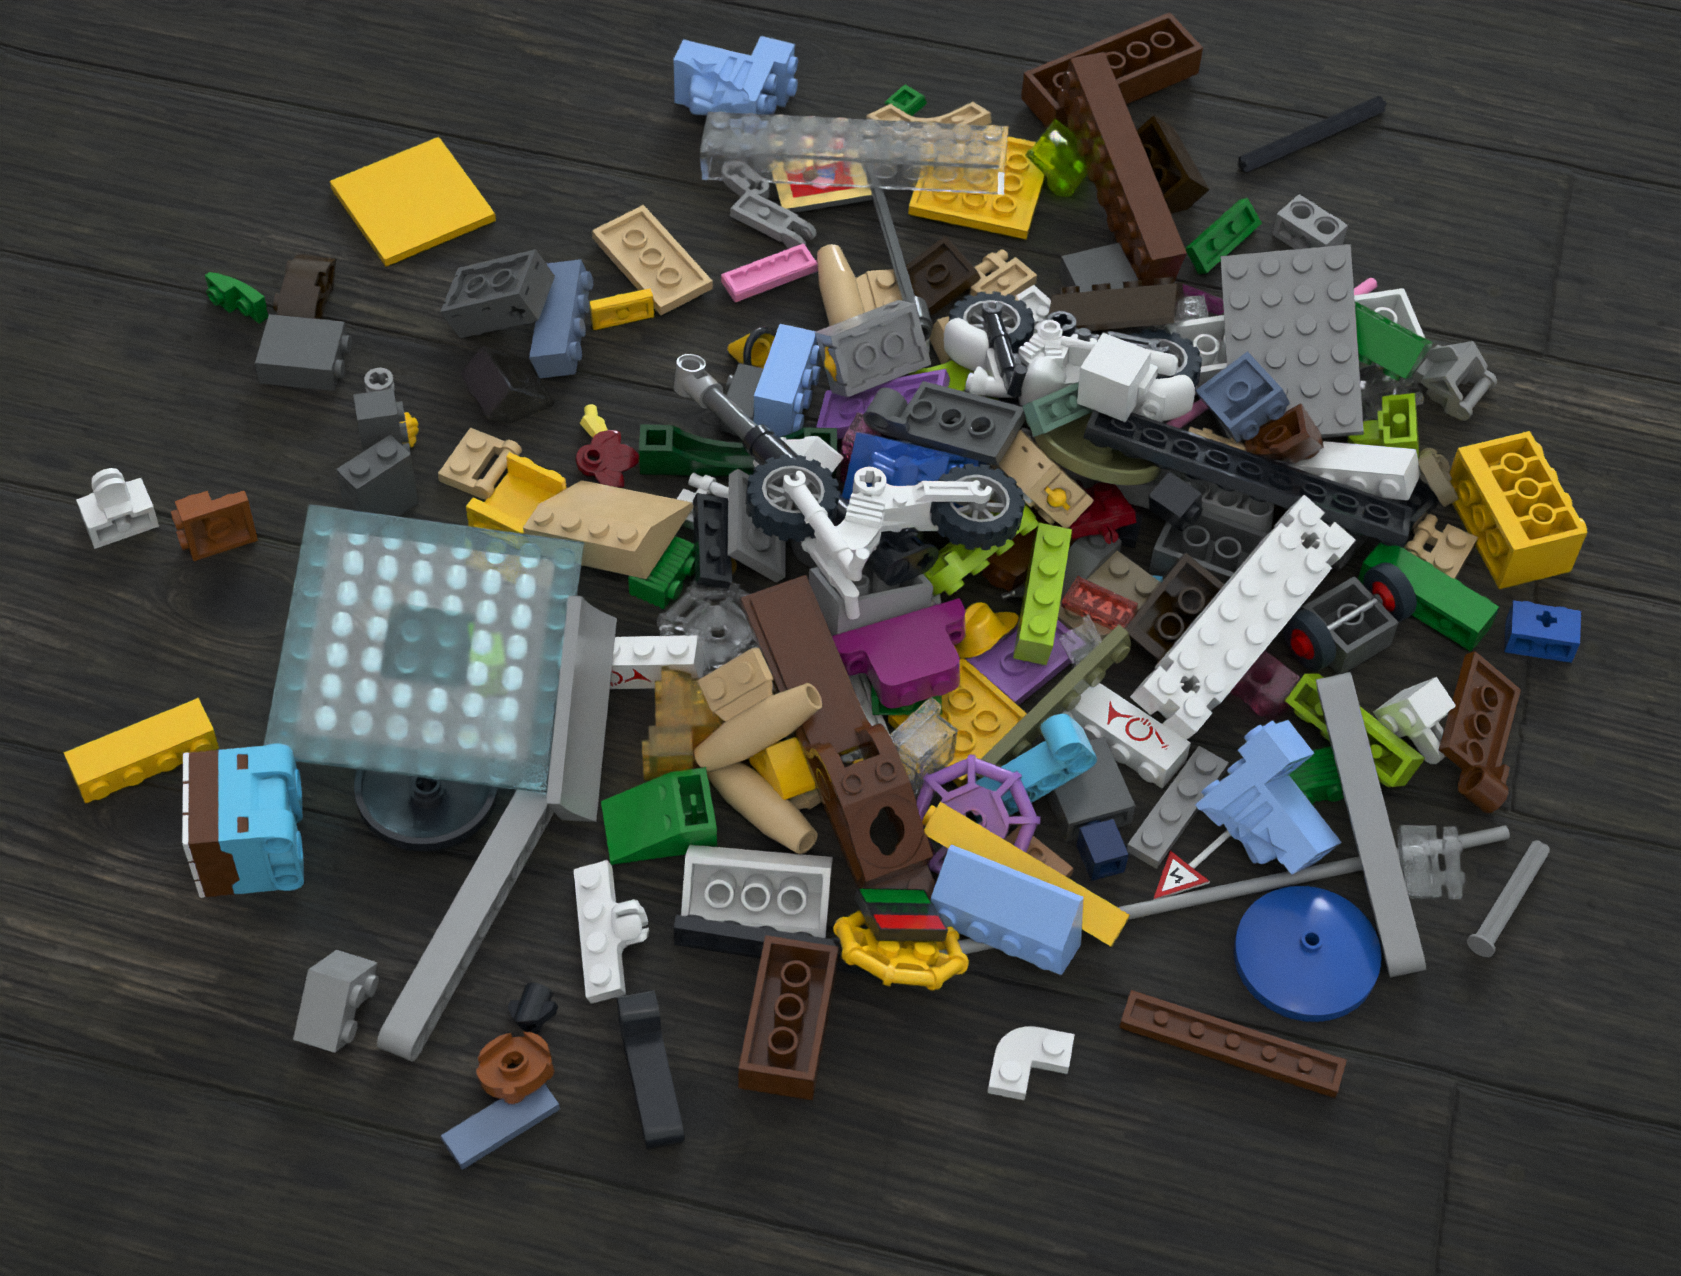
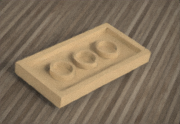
[592,205,713,315]

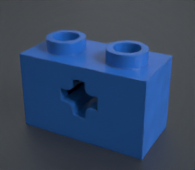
[1504,600,1581,663]

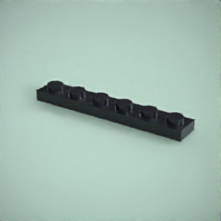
[674,915,879,977]

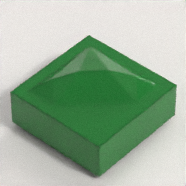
[884,85,927,116]

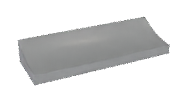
[546,596,617,822]

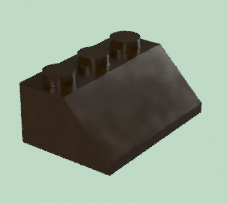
[1137,115,1210,213]

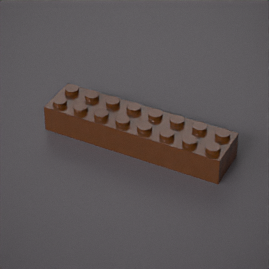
[1058,52,1187,286]

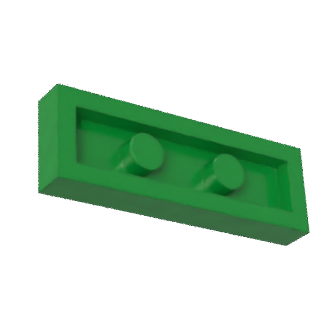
[1185,198,1262,275]

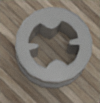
[364,368,395,393]

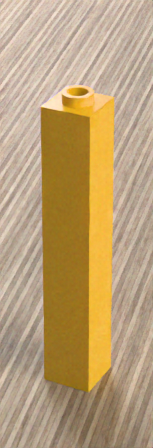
[922,801,1130,947]

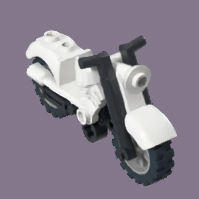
[944,291,1202,430]

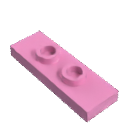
[721,243,818,303]

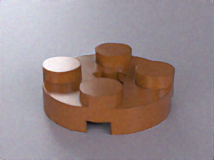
[476,1032,554,1104]

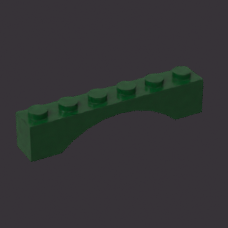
[639,424,837,478]

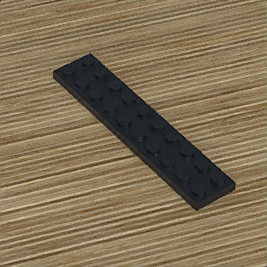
[1083,410,1412,548]

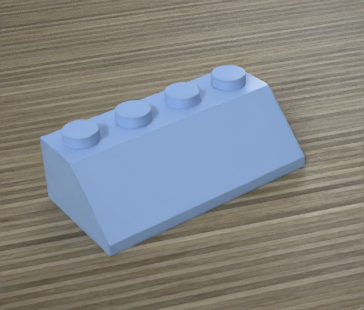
[931,844,1083,975]

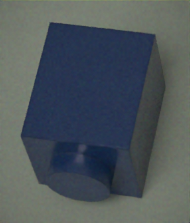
[1076,819,1129,881]

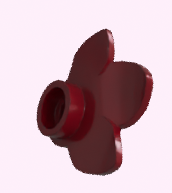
[575,430,639,488]

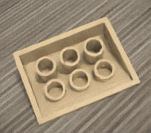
[523,480,694,579]

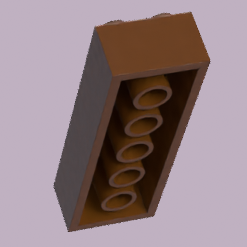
[1021,12,1203,135]

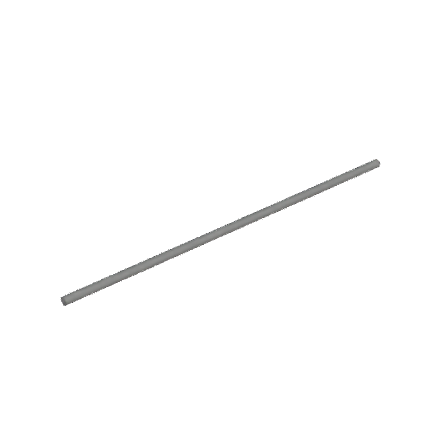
[939,826,1510,955]

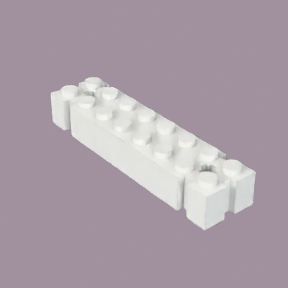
[1130,495,1355,740]

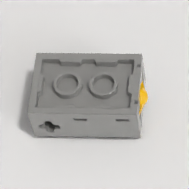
[815,300,931,397]

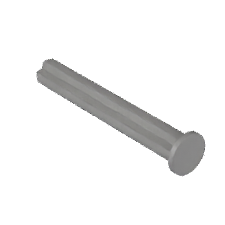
[1467,840,1550,957]

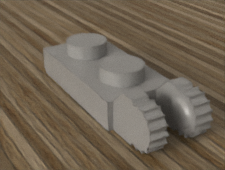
[730,190,817,249]

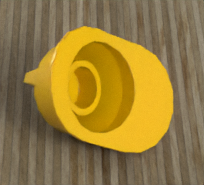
[954,602,1019,658]

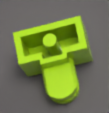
[1347,393,1419,458]

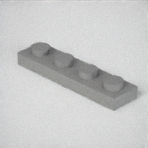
[1127,746,1229,869]

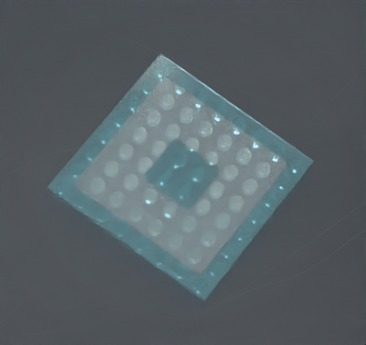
[264,504,584,793]

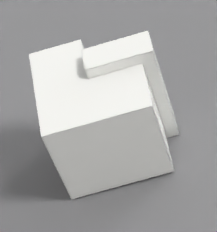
[1077,333,1158,422]

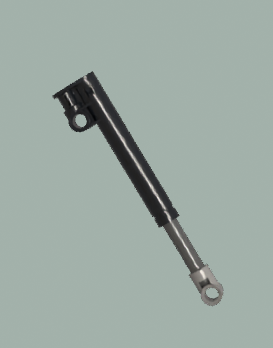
[674,354,939,586]

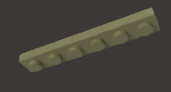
[976,624,1131,781]

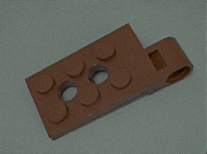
[1439,651,1521,813]

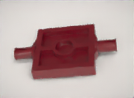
[1068,480,1136,544]

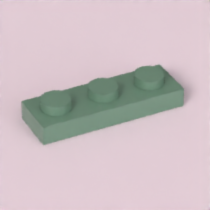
[1022,382,1093,437]

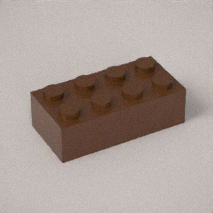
[738,935,839,1100]

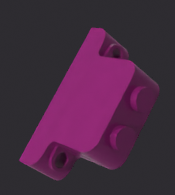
[832,598,966,708]

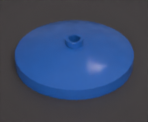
[1234,886,1381,1022]

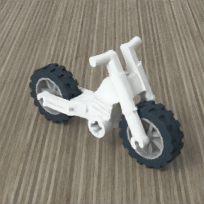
[745,455,1025,619]

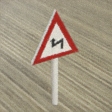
[1153,830,1231,900]

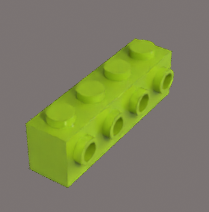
[1285,674,1425,787]

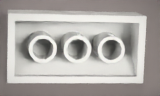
[681,845,833,938]

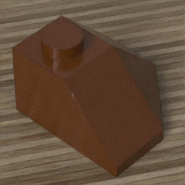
[1244,403,1324,464]

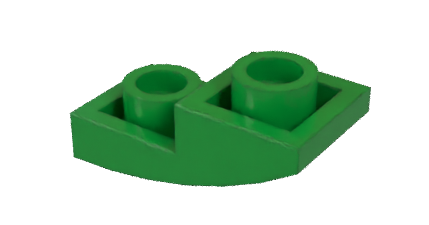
[205,272,268,324]

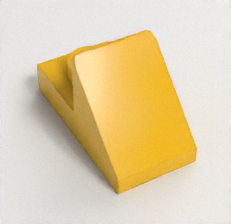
[749,737,815,800]

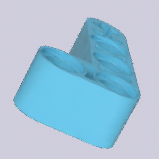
[972,714,1097,824]

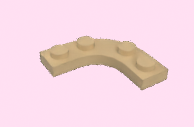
[866,102,992,146]

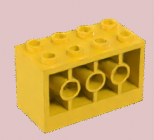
[1449,431,1587,589]

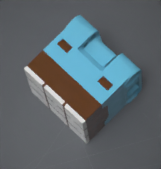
[182,743,304,898]

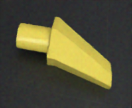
[580,404,607,438]

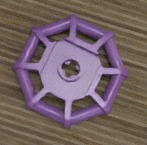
[916,754,1041,874]

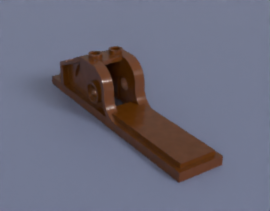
[740,575,936,900]

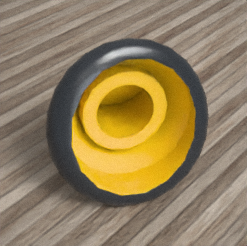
[728,326,776,369]

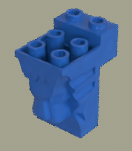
[842,432,986,508]

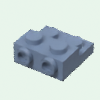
[1195,351,1290,443]

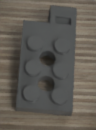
[863,381,1026,466]

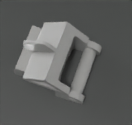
[1410,341,1497,421]

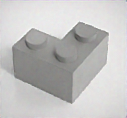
[293,950,379,1053]

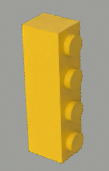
[64,698,219,804]

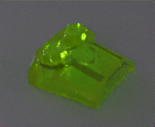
[1025,119,1088,197]

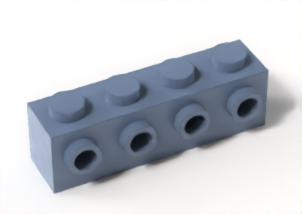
[529,259,593,378]

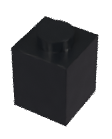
[1148,472,1203,532]

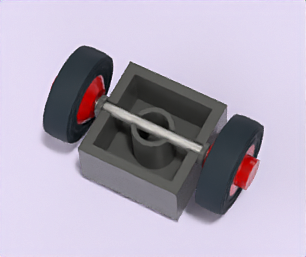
[1283,562,1417,675]

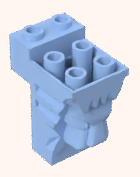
[674,36,798,145]
[1195,720,1342,875]

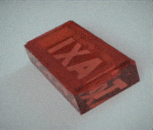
[1061,576,1138,630]

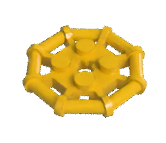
[834,910,969,990]

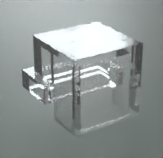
[890,697,958,794]

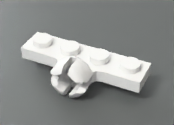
[573,860,649,1004]

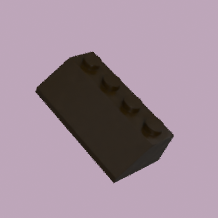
[1049,277,1186,331]

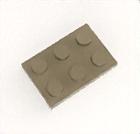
[1057,551,1159,650]

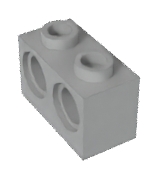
[1272,194,1348,249]

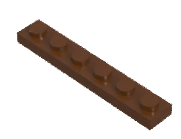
[1119,990,1347,1098]

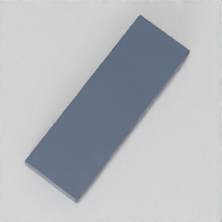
[441,1083,560,1170]

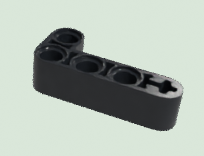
[617,990,685,1149]

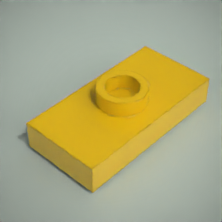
[589,288,654,330]

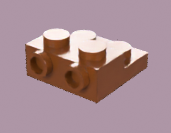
[170,490,258,561]

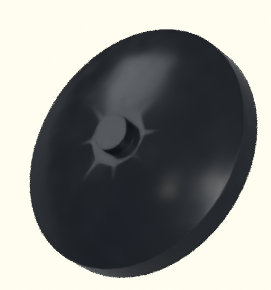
[354,722,499,851]

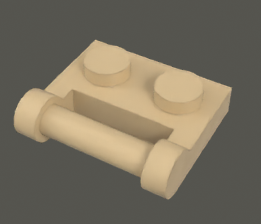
[438,428,522,500]

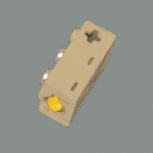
[990,429,1094,528]

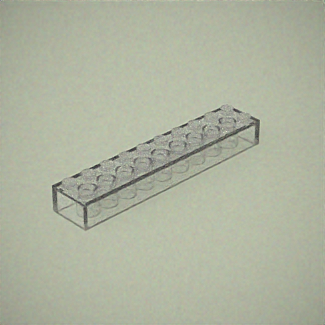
[700,112,1009,195]

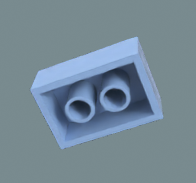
[754,324,820,437]

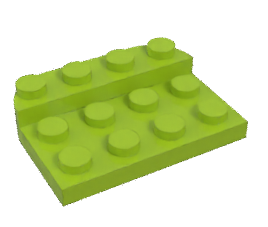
[923,503,1039,597]

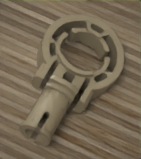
[1418,448,1459,508]

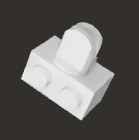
[76,468,159,549]
[1373,677,1456,764]

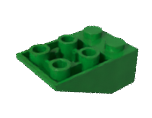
[601,767,717,865]

